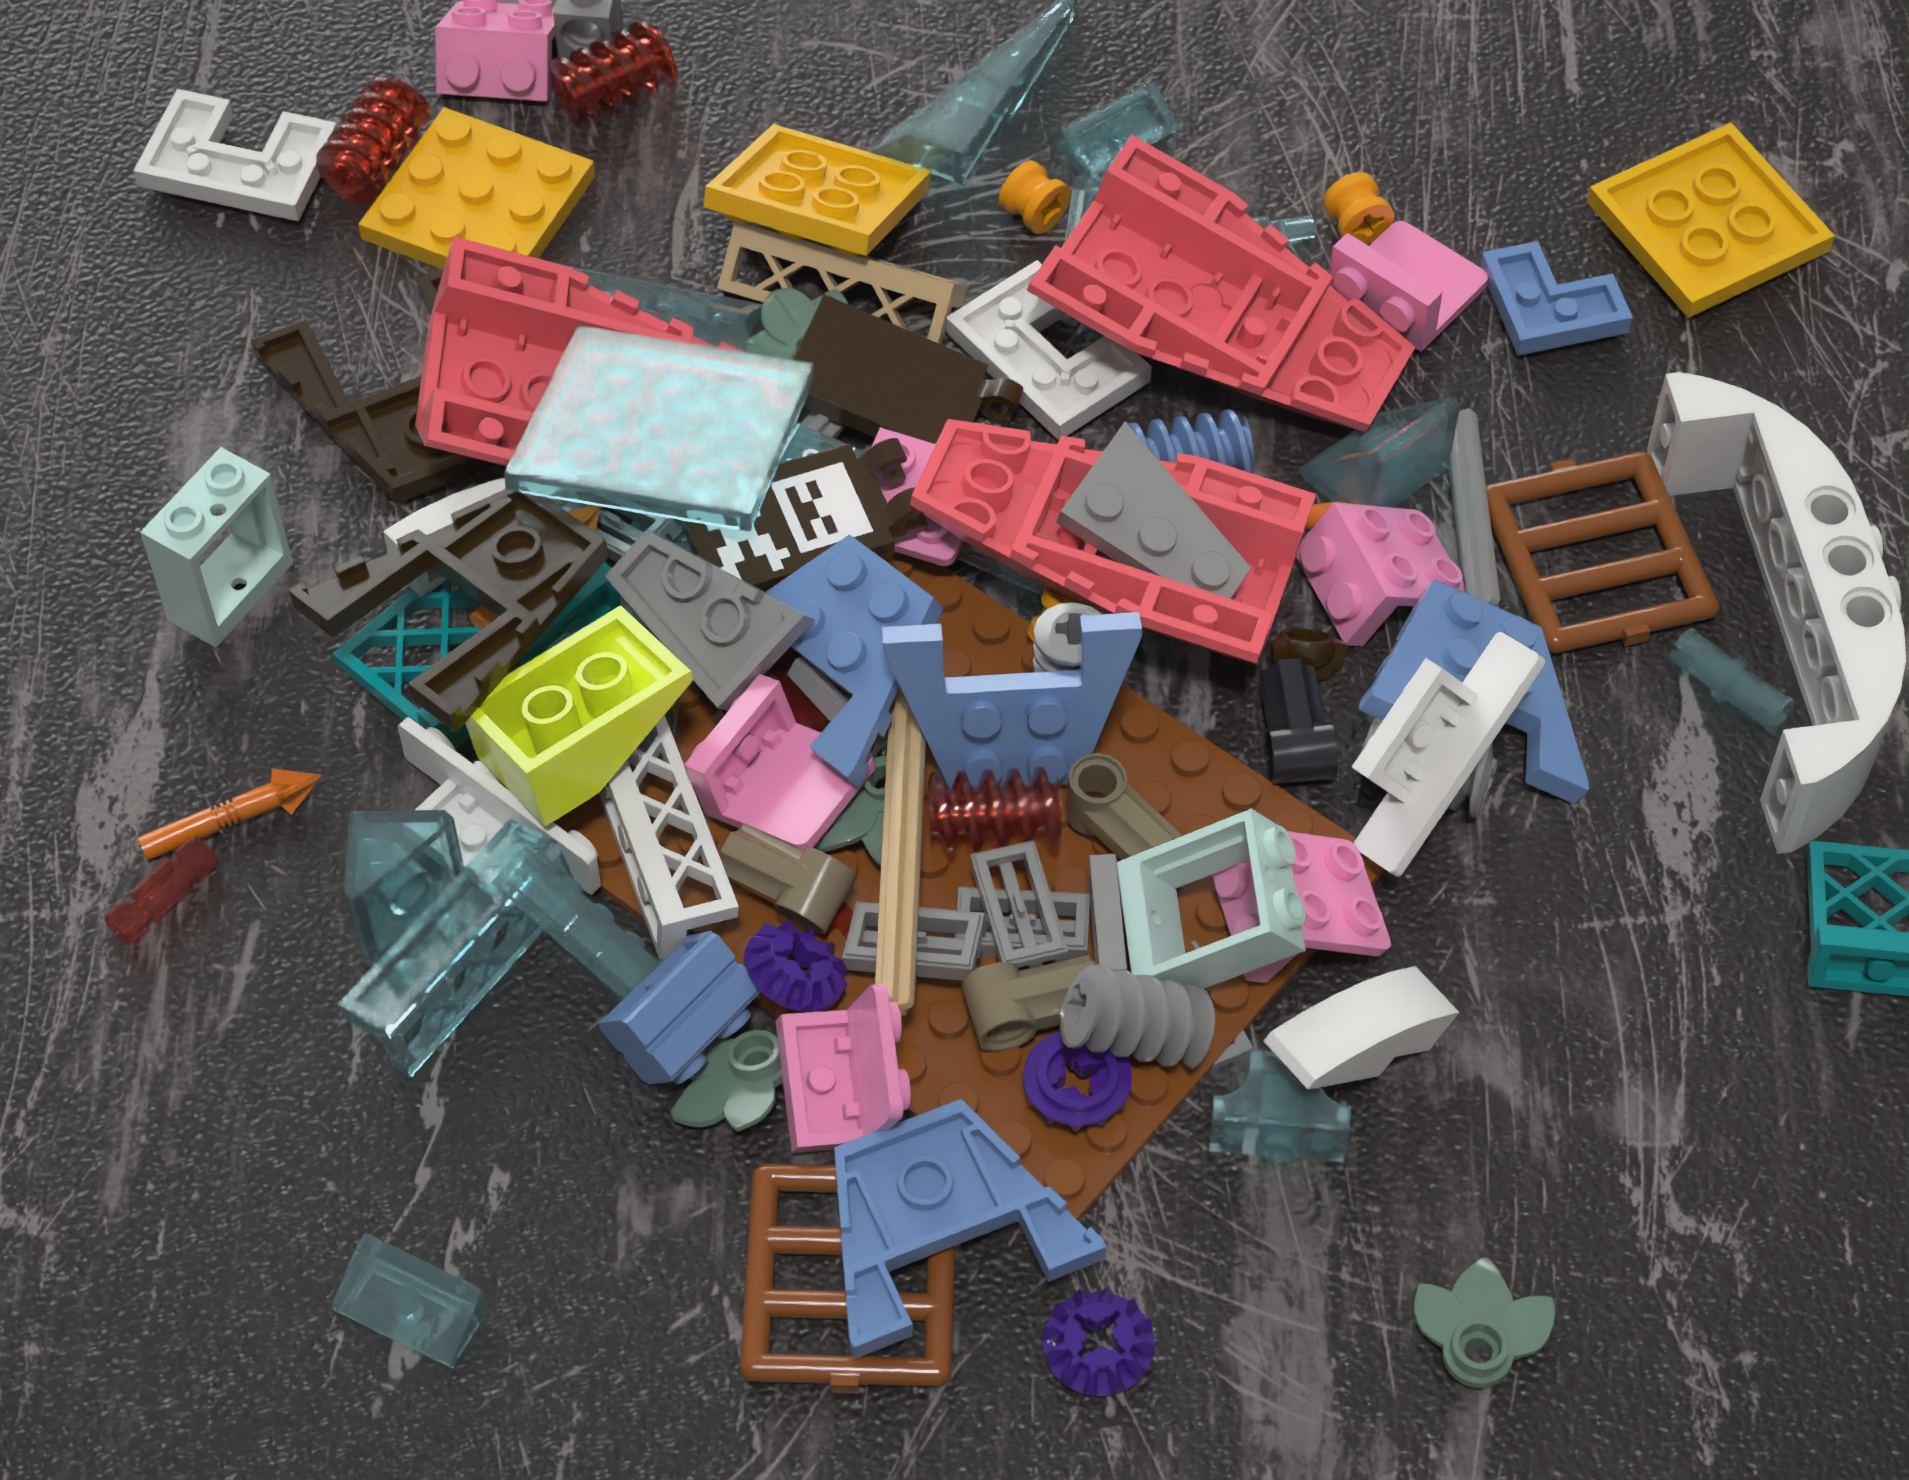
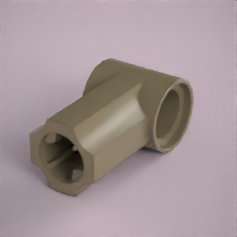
[1065,753,1182,860]
[720,824,857,934]
[962,955,1096,1052]

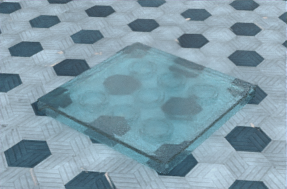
[504,325,813,531]

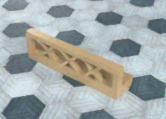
[717,222,968,345]

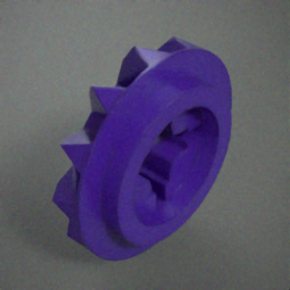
[744,920,847,1012]
[1023,1031,1132,1132]
[1042,1286,1155,1396]

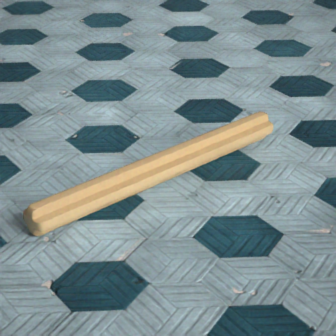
[875,687,926,1016]

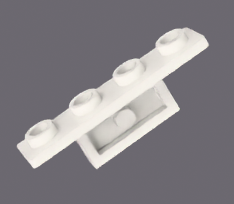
[1352,632,1545,877]
[398,717,601,904]

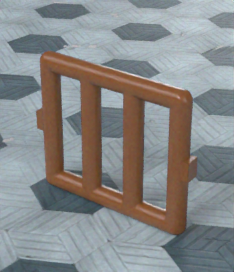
[1486,452,1719,654]
[740,1164,955,1394]

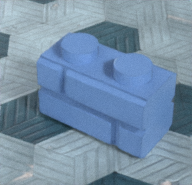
[598,931,761,1084]

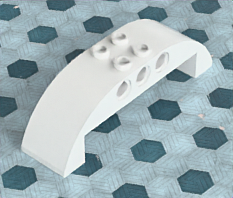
[1647,372,1906,854]

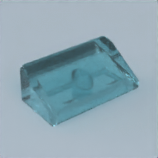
[1050,79,1180,180]
[331,1233,488,1368]

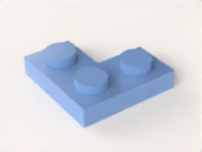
[1480,241,1633,355]

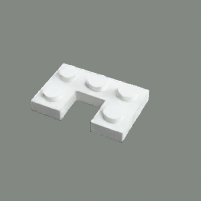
[134,89,339,221]
[946,260,1152,440]

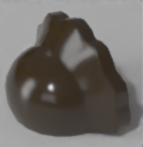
[1270,628,1348,680]

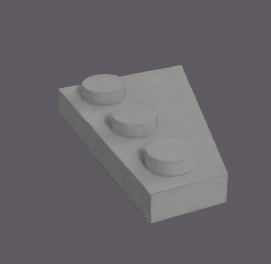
[1056,422,1251,599]
[605,530,815,711]

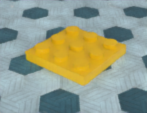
[358,107,595,269]
[1587,123,1835,318]
[703,124,931,256]

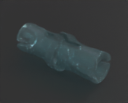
[1668,628,1795,733]

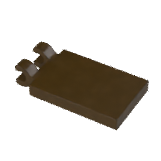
[777,294,1024,444]

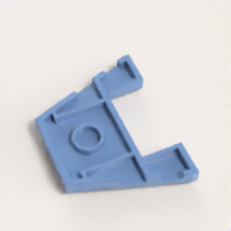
[766,534,943,788]
[1359,579,1589,804]
[882,612,1142,791]
[834,1099,1106,1359]

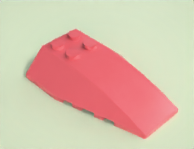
[1026,134,1415,432]
[415,236,791,480]
[910,419,1316,666]

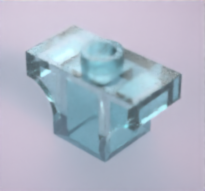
[1209,1050,1351,1163]

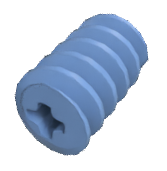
[1127,410,1254,474]

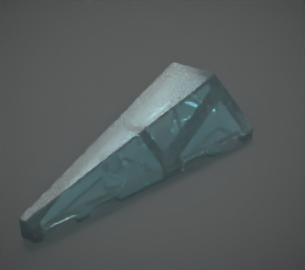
[866,0,1078,184]

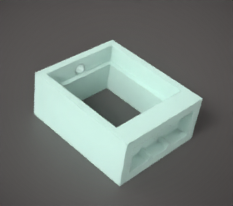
[140,447,293,648]
[1117,809,1306,989]

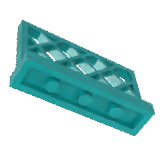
[332,563,621,749]
[1806,840,1909,997]

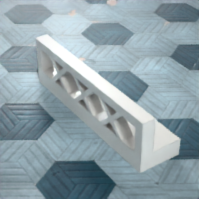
[598,715,739,961]

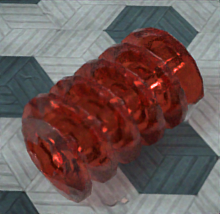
[549,20,679,123]
[316,77,431,204]
[928,766,1062,853]

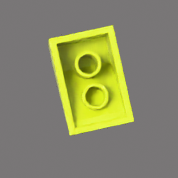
[465,605,693,827]

